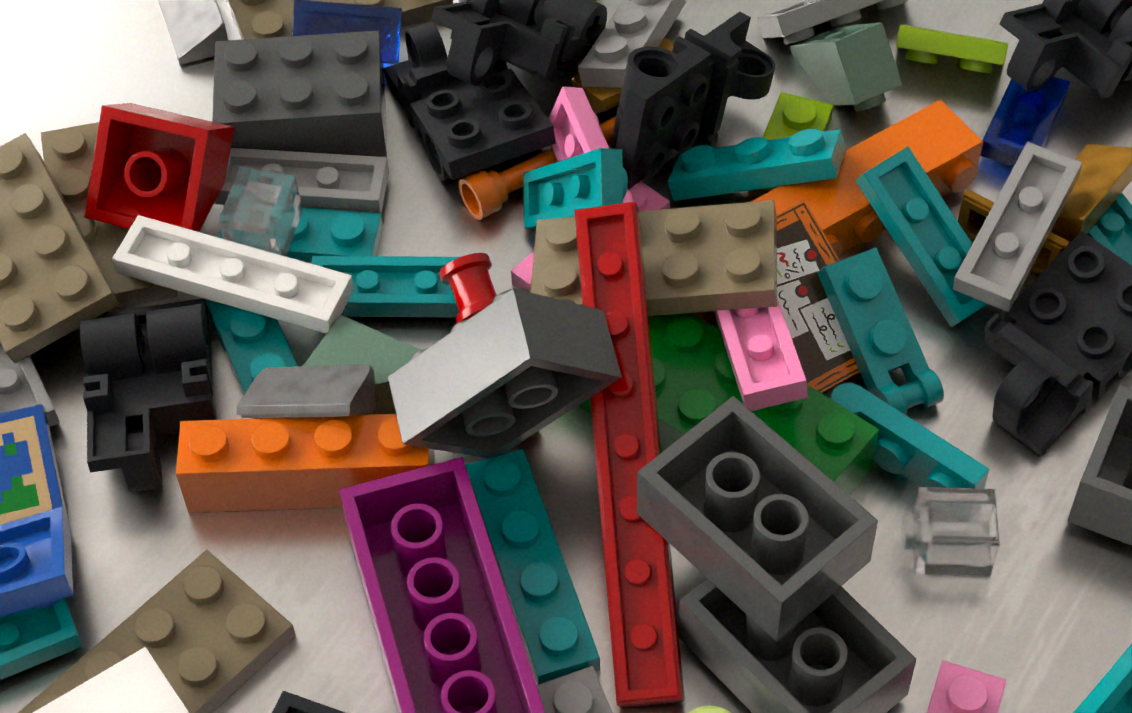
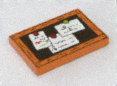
[776,200,860,393]

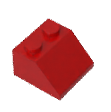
[84,103,234,232]

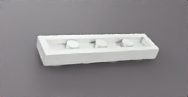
[112,215,354,333]

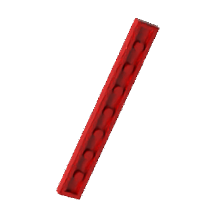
[574,202,685,708]

